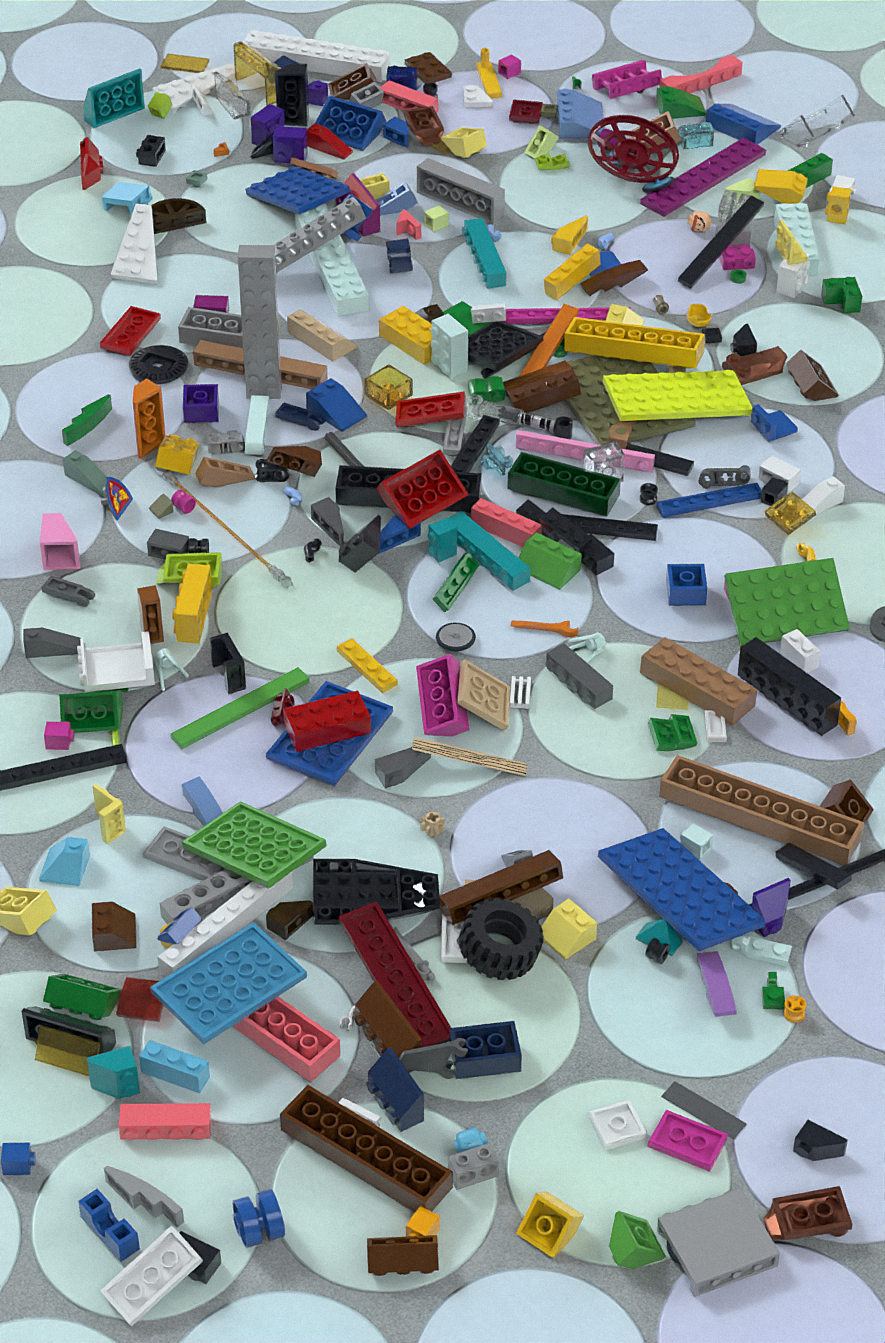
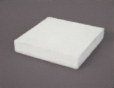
[588,1099,647,1151]

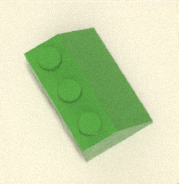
[518,532,582,590]

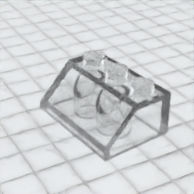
[214,71,252,120]

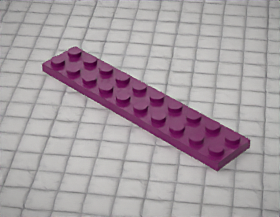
[640,138,766,217]

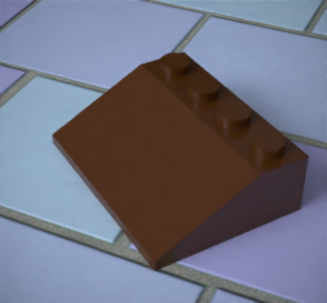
[503,360,581,413]

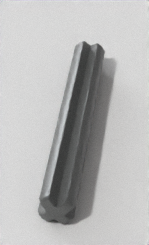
[325,432,365,467]

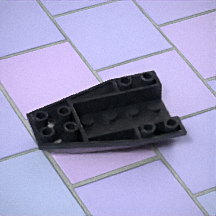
[313,859,440,925]

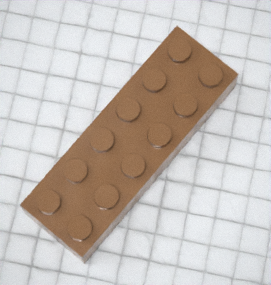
[640,637,758,726]

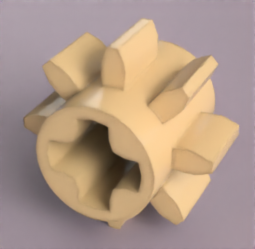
[420,812,445,837]

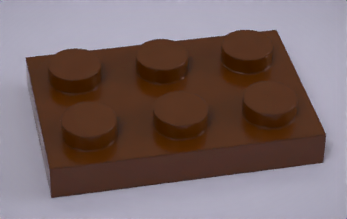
[405,52,452,84]

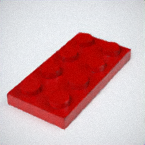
[100,306,161,356]
[395,391,466,427]

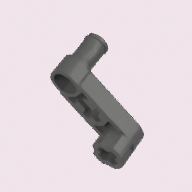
[698,465,751,489]

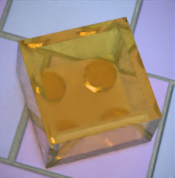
[364,364,413,410]

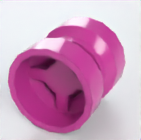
[171,490,196,514]

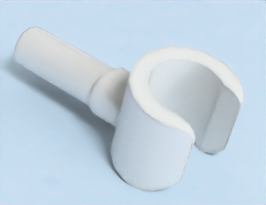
[339,1006,355,1031]

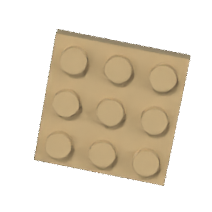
[458,659,511,731]

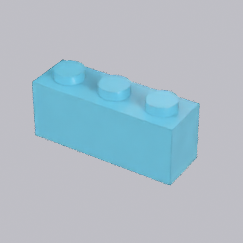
[139,1040,210,1093]

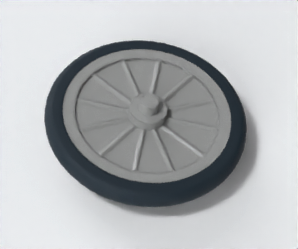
[436,622,476,651]

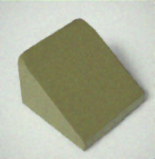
[149,493,174,519]

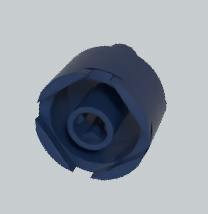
[386,238,413,273]

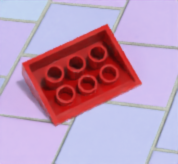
[376,449,469,529]

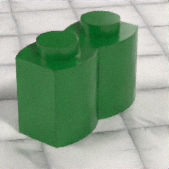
[468,376,505,405]

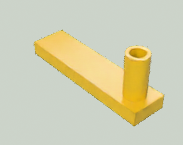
[476,48,502,99]

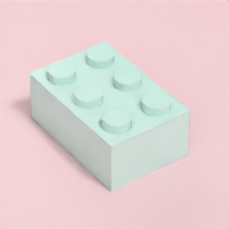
[431,314,468,378]

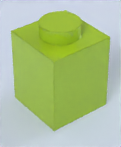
[147,92,173,119]

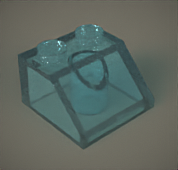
[677,122,714,149]

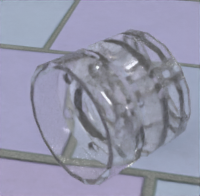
[718,190,750,224]

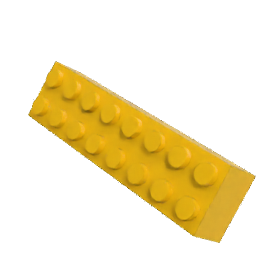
[565,317,705,369]

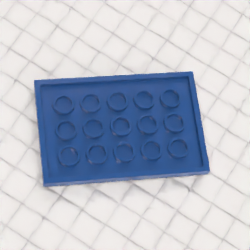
[245,166,350,214]
[266,681,393,786]

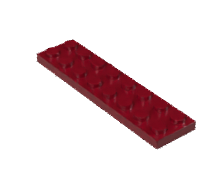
[339,902,451,1047]

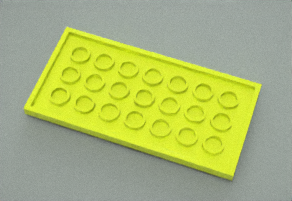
[602,370,752,421]

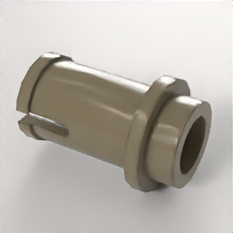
[653,295,669,314]

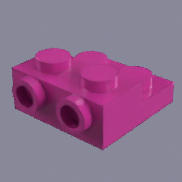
[719,244,756,270]

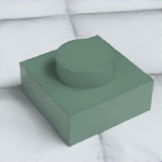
[186,170,208,187]

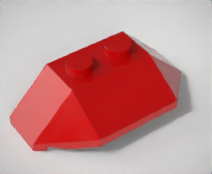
[80,137,104,190]

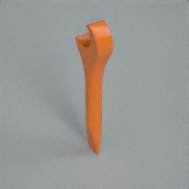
[511,620,579,638]

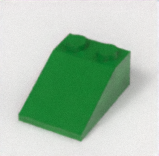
[656,86,706,119]

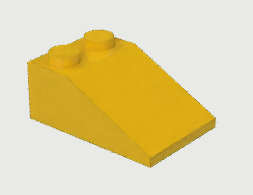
[753,169,808,204]

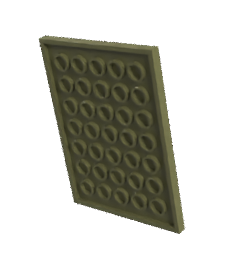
[565,355,696,447]

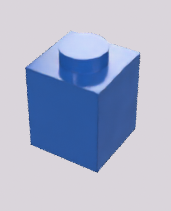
[0,1142,36,1175]

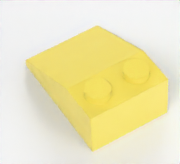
[0,887,57,936]

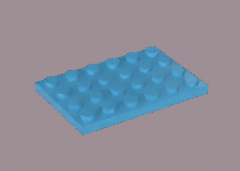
[150,922,307,1045]

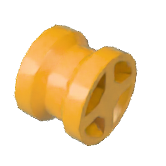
[783,995,806,1023]

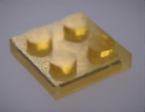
[765,491,816,535]

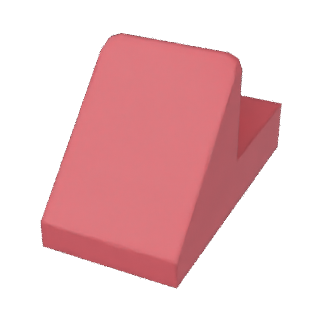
[396,209,421,240]

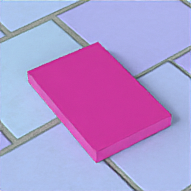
[648,1110,728,1172]

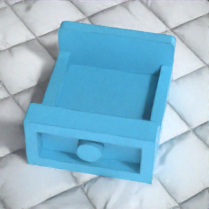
[101,181,153,214]

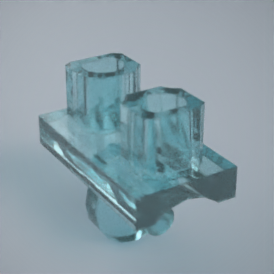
[481,443,513,476]

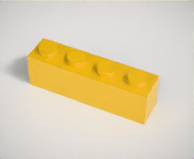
[544,243,601,300]

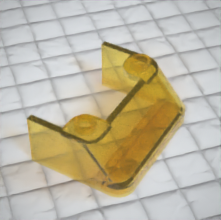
[233,41,281,105]

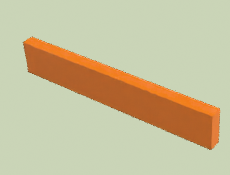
[520,304,579,376]

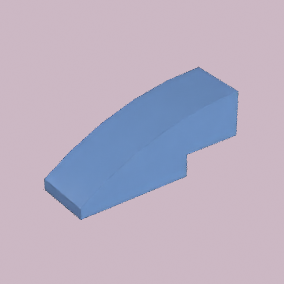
[182,776,223,826]

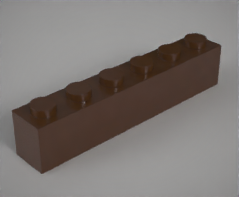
[439,850,563,925]

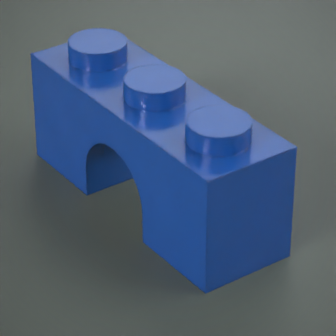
[78,1189,140,1262]

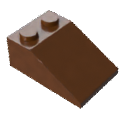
[328,63,377,100]

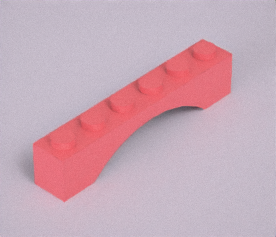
[659,55,743,93]

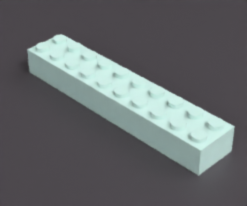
[295,205,369,317]

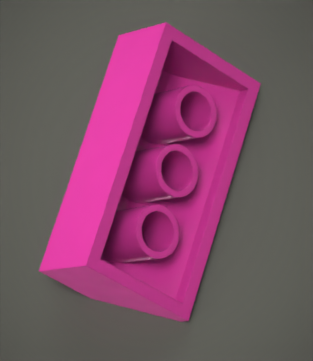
[416,654,469,736]

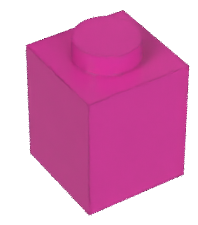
[498,54,522,79]
[44,721,74,750]

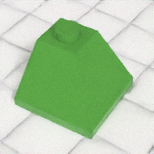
[609,1211,666,1269]

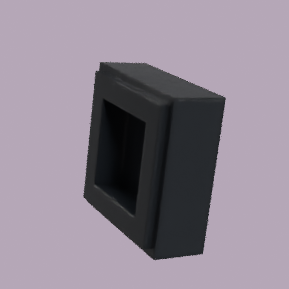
[702,328,722,344]

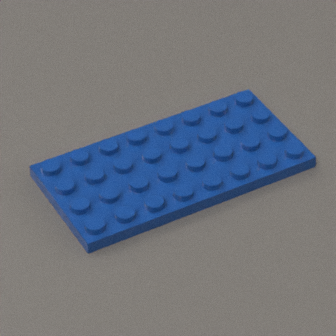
[598,828,766,951]

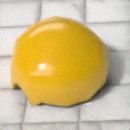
[687,304,712,328]

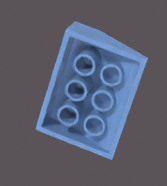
[557,89,605,138]

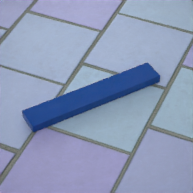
[656,483,762,518]

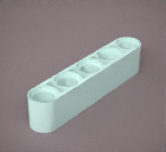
[245,395,269,455]

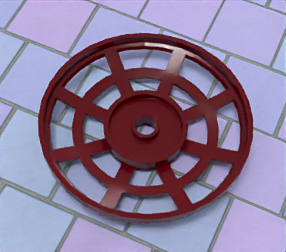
[588,115,679,183]

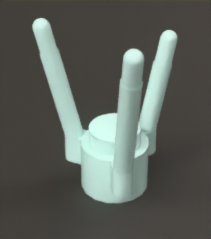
[568,632,606,663]
[155,648,189,691]

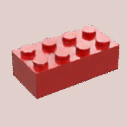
[283,690,371,752]

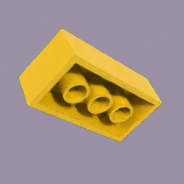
[379,306,432,365]
[172,564,212,643]

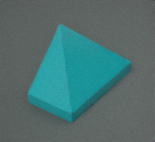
[635,919,683,957]

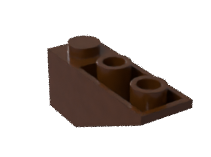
[266,446,322,477]

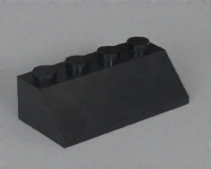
[275,63,309,127]
[21,1006,116,1058]

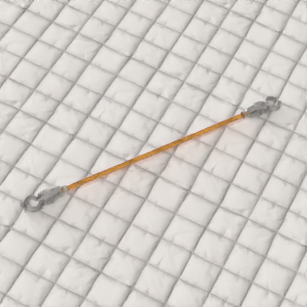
[155,467,293,587]

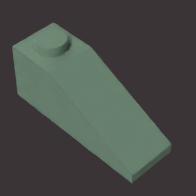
[63,450,107,496]

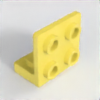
[775,220,808,265]
[92,784,126,844]

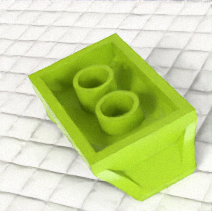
[156,552,222,588]

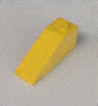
[551,215,588,255]

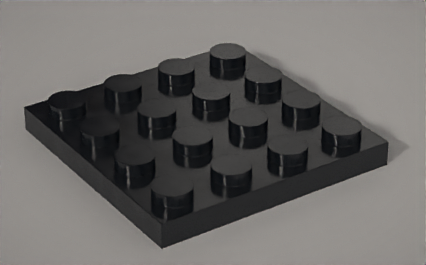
[468,321,544,371]

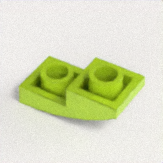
[534,153,570,170]

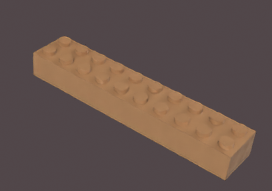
[659,755,864,865]

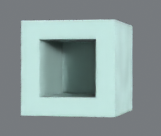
[680,823,713,860]

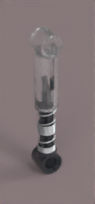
[466,395,573,439]

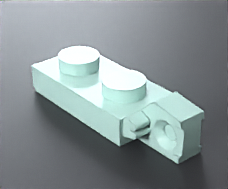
[731,936,792,967]

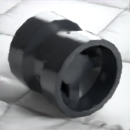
[423,82,438,98]
[189,538,209,553]

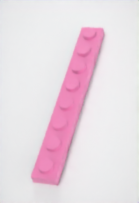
[516,430,655,473]

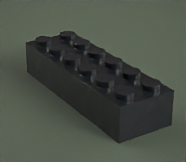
[737,637,841,736]

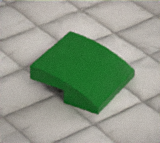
[648,714,698,751]

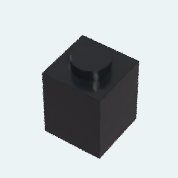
[761,477,788,508]

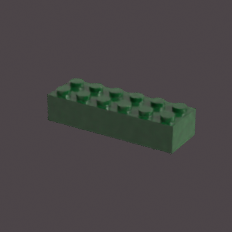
[507,452,621,516]

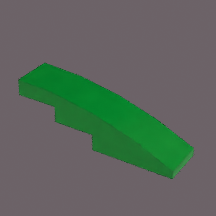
[62,394,112,446]

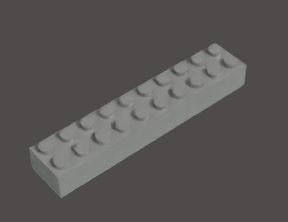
[238,245,282,399]

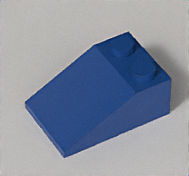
[306,378,367,432]

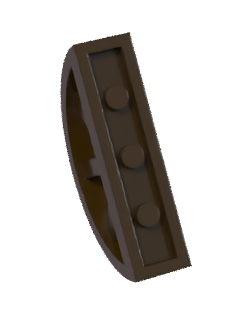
[151,198,206,234]

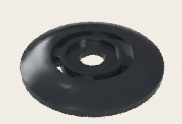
[129,345,188,384]

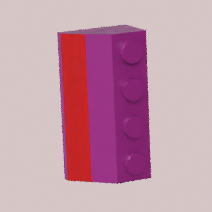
[336,173,381,237]

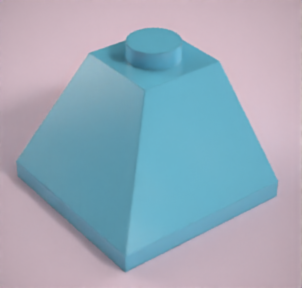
[39,837,90,886]

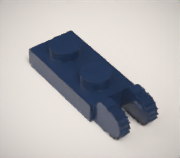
[275,403,325,431]

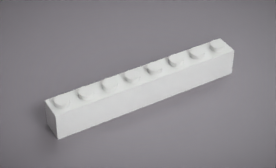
[158,872,293,977]

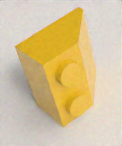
[516,1192,584,1258]

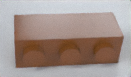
[137,585,164,644]

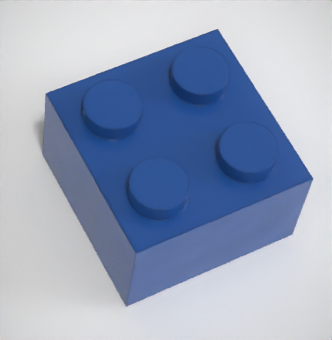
[666,564,707,606]

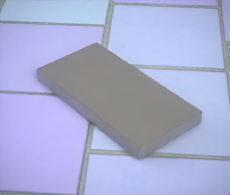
[143,826,226,880]

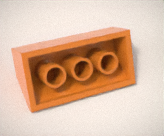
[133,379,166,459]

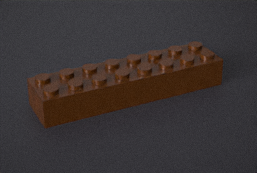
[280,1085,453,1212]

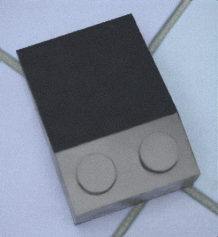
[339,515,381,573]

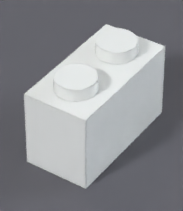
[758,456,801,494]
[780,629,821,673]

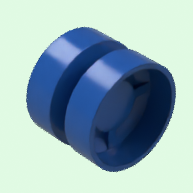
[232,1189,285,1248]

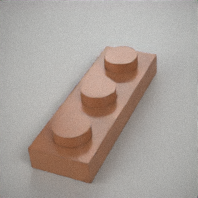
[290,158,338,179]

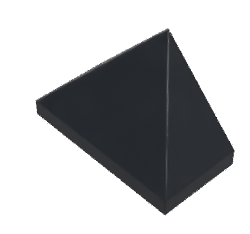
[250,132,274,159]

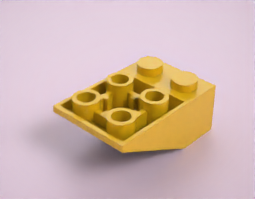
[155,434,200,475]

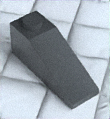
[311,497,344,547]
[23,627,81,658]
[375,747,431,788]

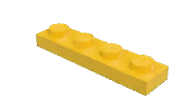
[337,638,398,693]

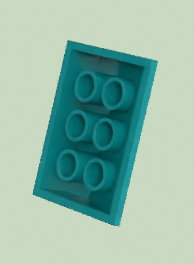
[83,68,145,128]

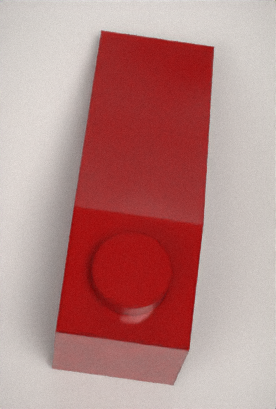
[307,123,353,160]

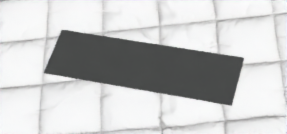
[661,1081,747,1140]

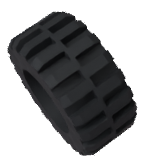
[459,898,544,980]

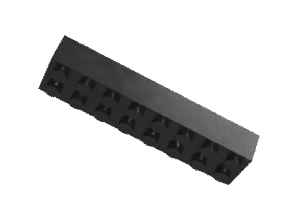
[335,465,482,513]

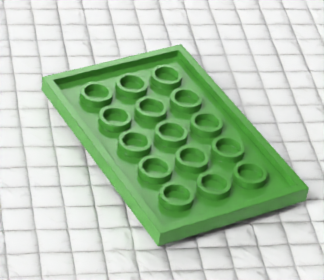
[724,558,850,647]
[182,801,327,888]

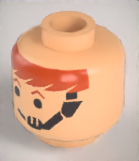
[687,210,712,233]

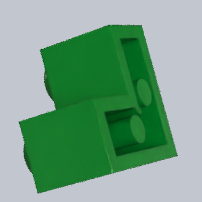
[821,277,862,313]

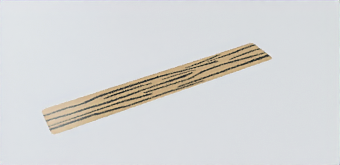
[412,737,527,776]

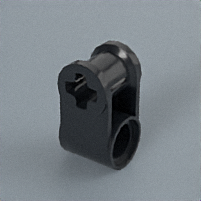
[255,459,289,482]

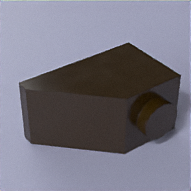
[415,304,444,324]
[266,900,313,940]

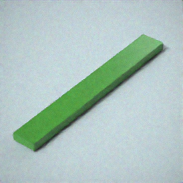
[171,667,310,749]

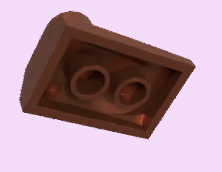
[404,106,444,146]
[722,346,788,385]
[763,1186,853,1240]

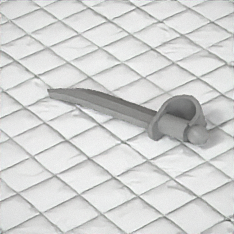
[394,927,435,981]

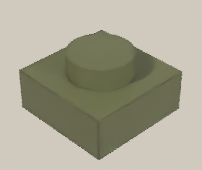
[541,104,558,118]

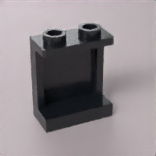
[210,632,246,695]

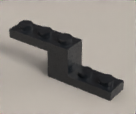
[516,499,592,553]

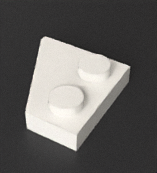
[463,85,493,107]

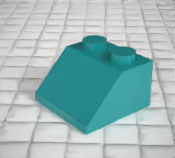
[87,1046,140,1099]

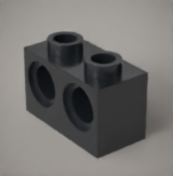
[136,135,166,167]

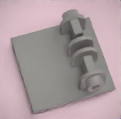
[206,430,243,455]

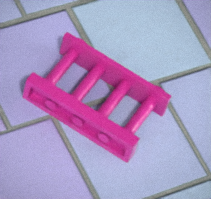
[592,60,662,99]

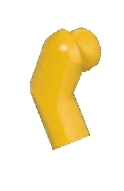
[796,543,816,561]

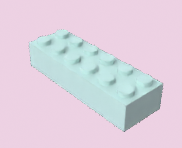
[774,203,819,275]

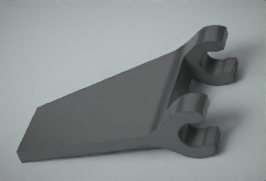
[399,1038,468,1079]

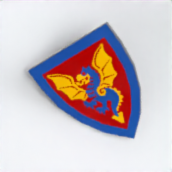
[101,477,133,521]

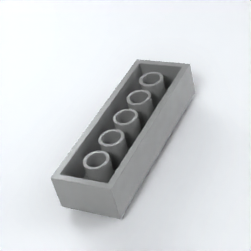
[417,158,505,224]

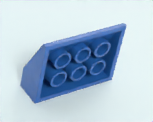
[315,96,386,151]
[705,103,781,145]

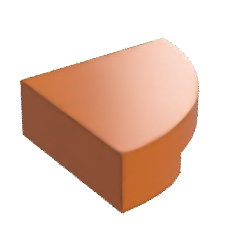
[214,142,229,157]

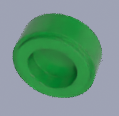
[730,269,747,284]

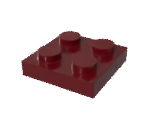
[509,100,543,124]

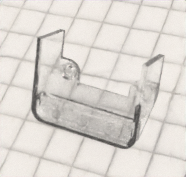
[779,95,855,148]

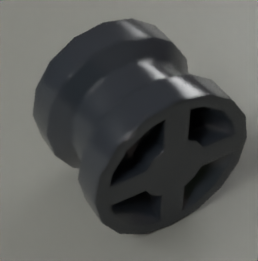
[640,483,658,505]
[645,938,671,964]

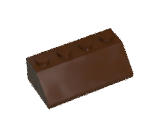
[353,981,422,1073]

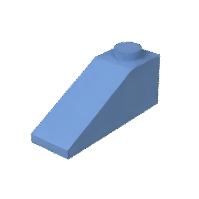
[376,182,418,215]

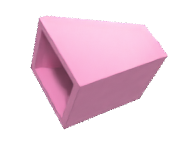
[40,513,80,570]

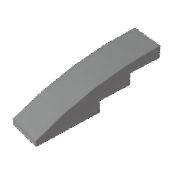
[104,1166,184,1227]

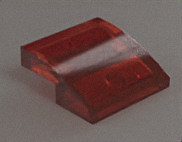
[116,977,163,1022]

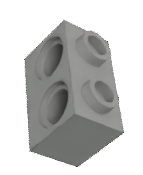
[448,1143,499,1190]

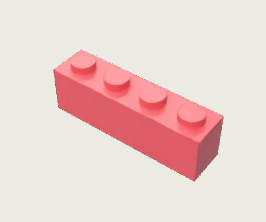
[380,81,438,113]
[471,498,542,547]
[118,1103,212,1140]

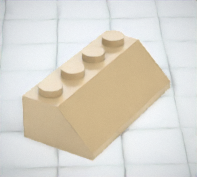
[287,309,358,362]

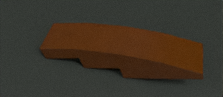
[580,260,648,296]

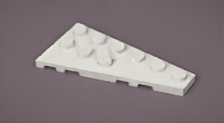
[153,63,239,114]
[111,204,158,284]

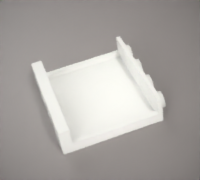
[77,631,155,692]

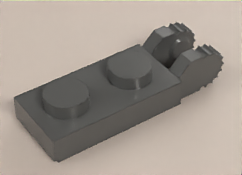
[41,576,96,607]

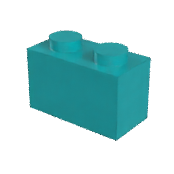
[427,517,457,563]

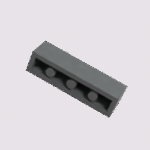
[546,643,613,709]

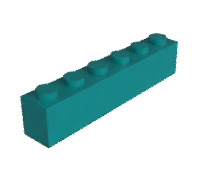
[462,218,506,289]
[448,511,531,591]

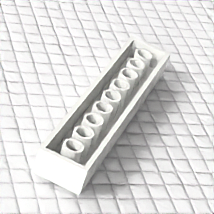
[241,30,390,83]

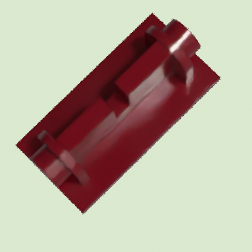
[270,688,295,726]

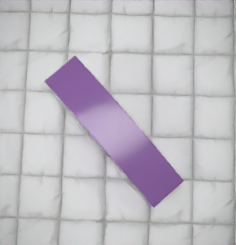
[697,951,737,1017]

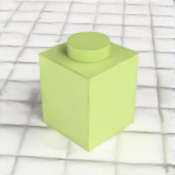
[424,205,449,232]

